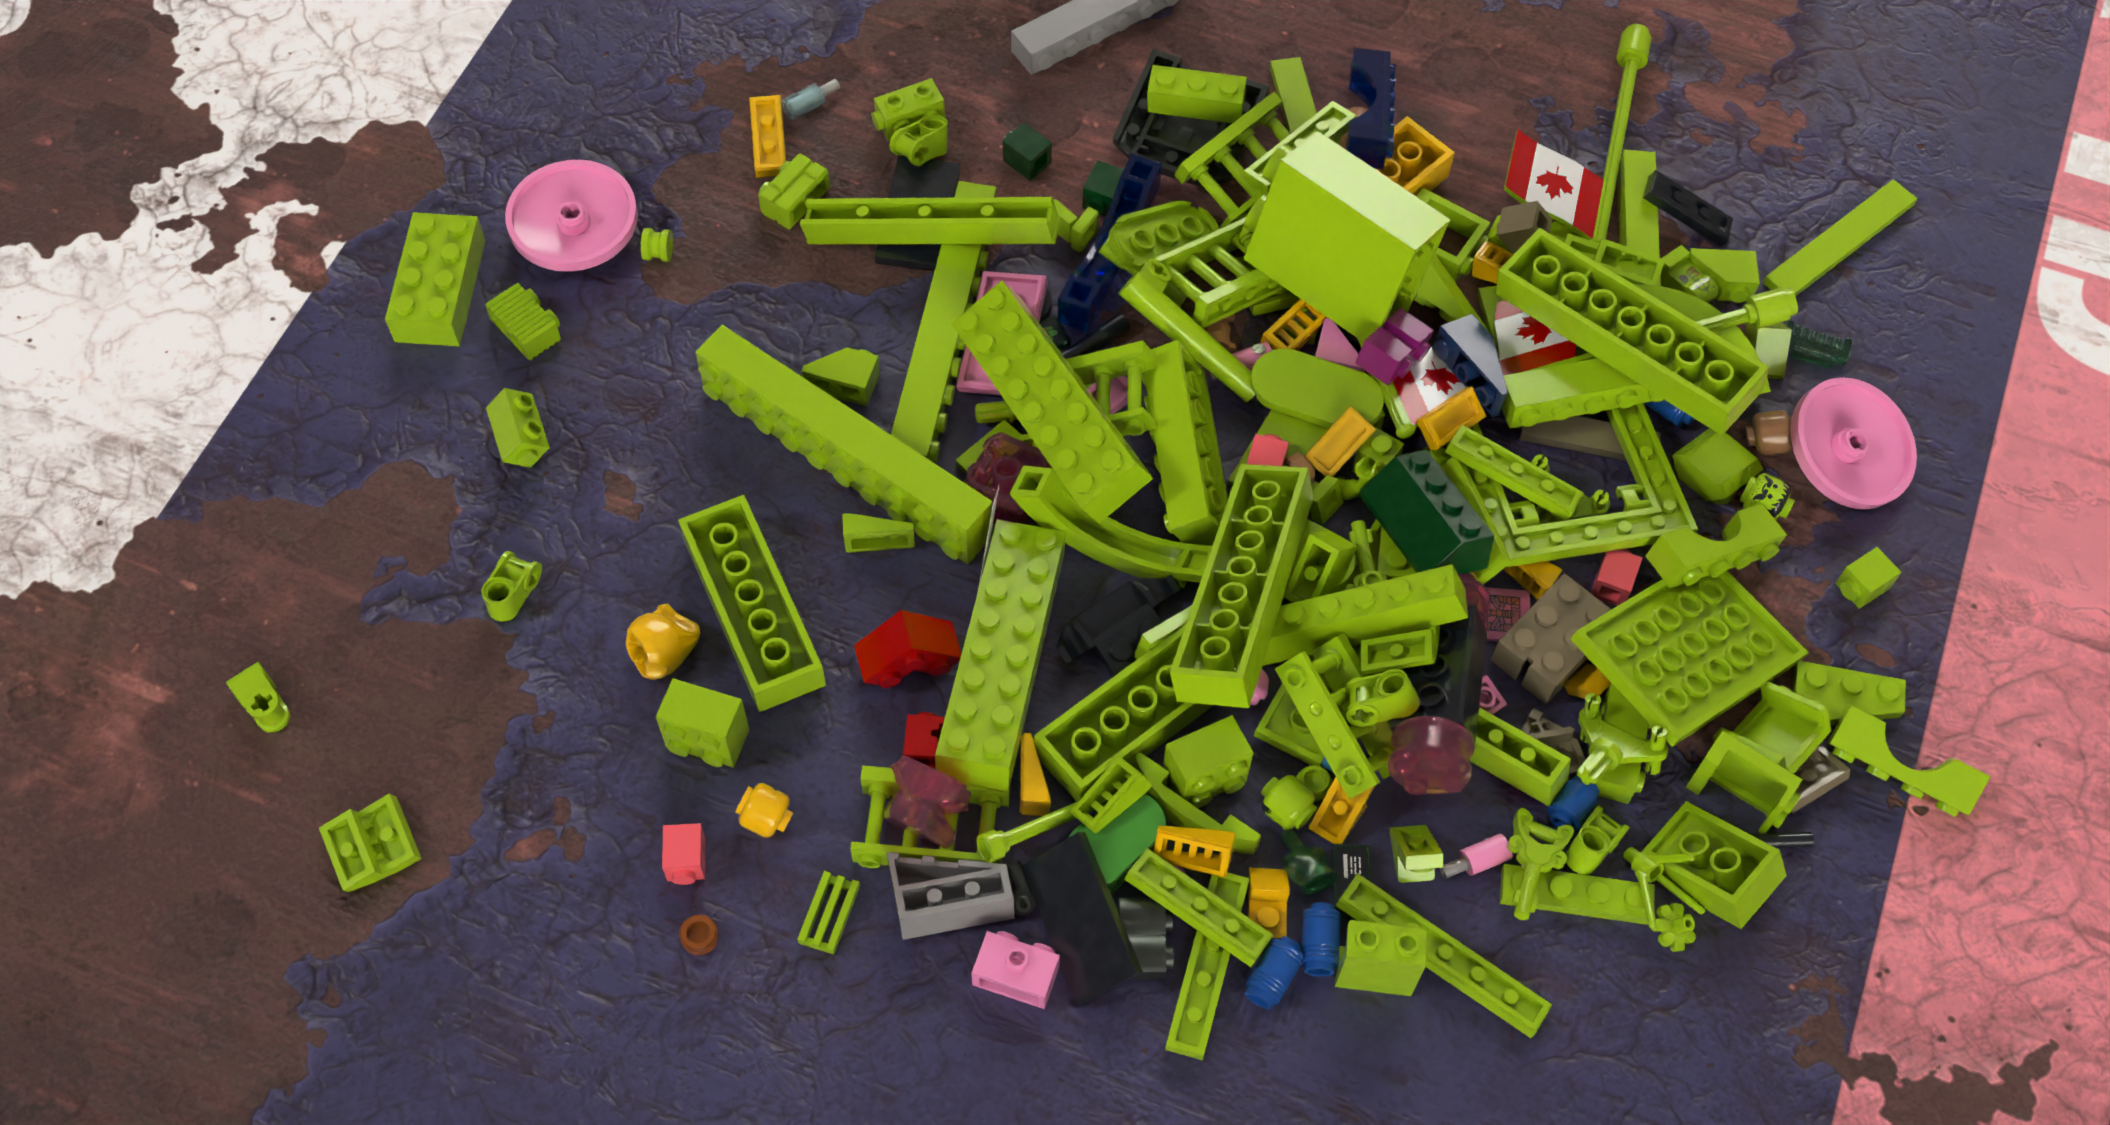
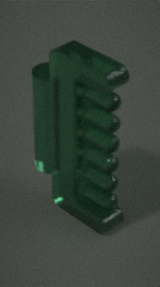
[1786,321,1852,369]

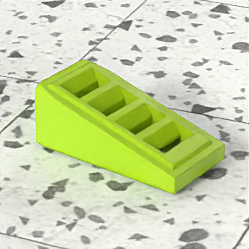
[842,513,915,553]
[1070,756,1152,834]

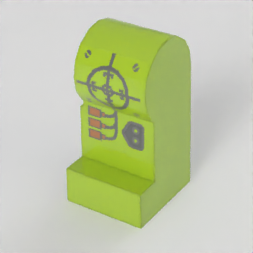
[1660,245,1719,303]

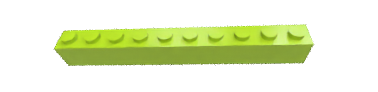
[891,181,997,462]

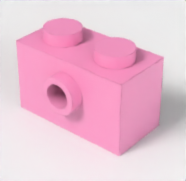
[971,931,1060,1009]

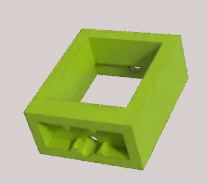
[1416,188,1491,283]

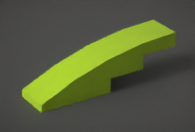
[1551,233,1665,286]

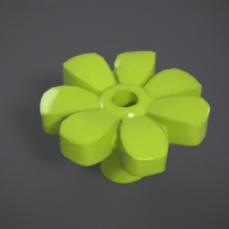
[1651,903,1696,952]

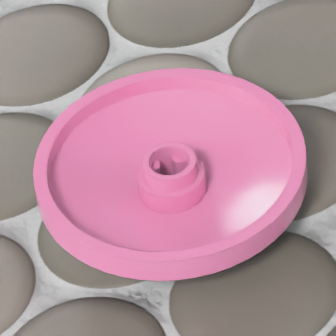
[505,160,638,271]
[1790,377,1917,510]

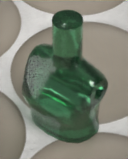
[1281,829,1337,895]

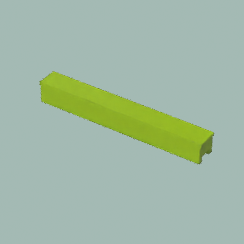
[1617,149,1661,286]
[800,197,1061,244]

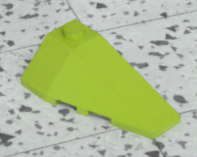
[1414,254,1488,331]

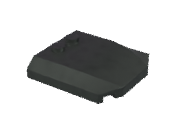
[1113,49,1270,185]

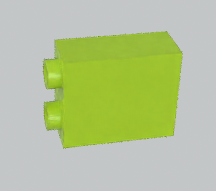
[1244,131,1451,342]

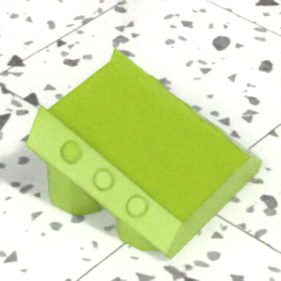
[1673,428,1764,505]

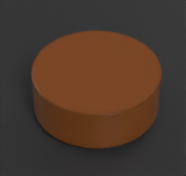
[679,915,719,955]

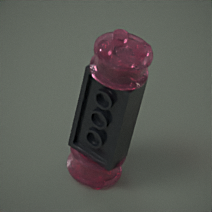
[1388,573,1491,795]

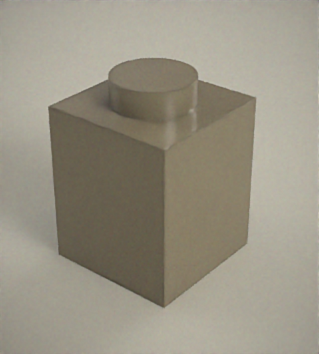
[1497,201,1552,252]

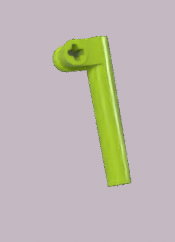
[1119,258,1255,402]

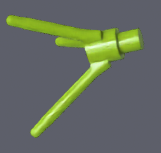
[1623,847,1705,929]

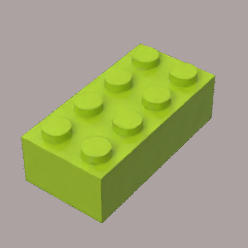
[385,212,486,347]

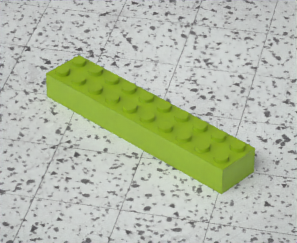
[696,325,993,565]

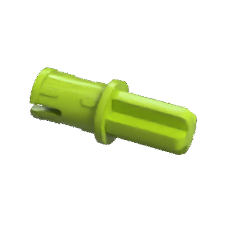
[975,401,1018,424]

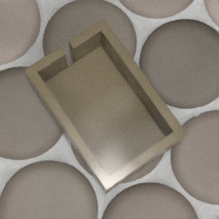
[1490,573,1611,705]

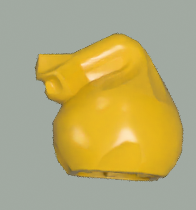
[626,603,701,680]

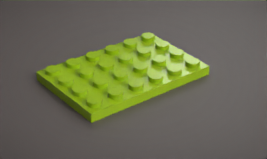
[1570,570,1809,747]

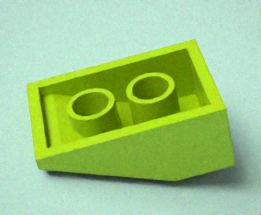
[1642,801,1787,929]

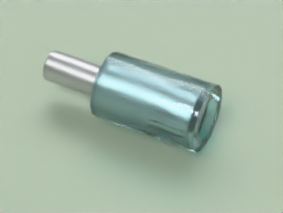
[781,79,840,121]

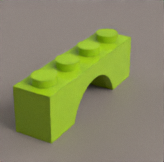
[1646,504,1787,588]
[1827,705,1991,818]

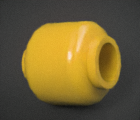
[735,783,793,838]

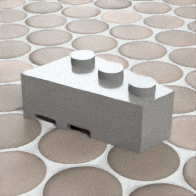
[887,852,1015,940]

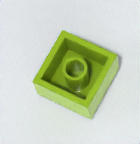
[656,678,750,768]
[1163,715,1253,808]

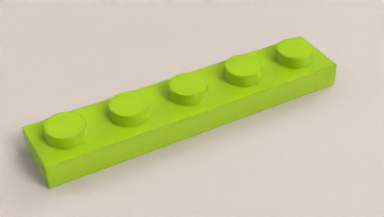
[1165,872,1250,1061]

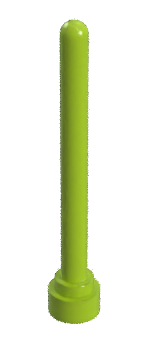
[976,782,1125,863]

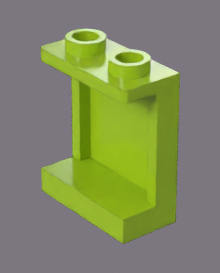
[1713,681,1831,774]
[1685,730,1803,833]
[1335,920,1427,996]

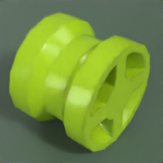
[641,228,673,262]

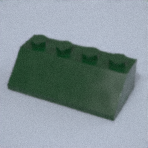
[1359,450,1495,575]

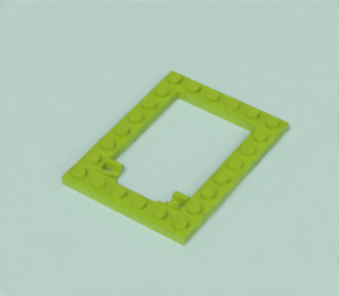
[1446,339,1698,568]

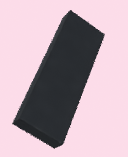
[1643,170,1733,247]

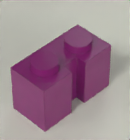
[1355,308,1433,386]

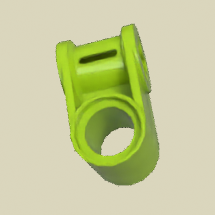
[889,115,948,166]
[481,551,542,622]
[226,662,290,733]
[1345,669,1420,727]
[1565,805,1630,875]

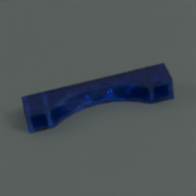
[1345,47,1396,170]
[1057,154,1162,332]

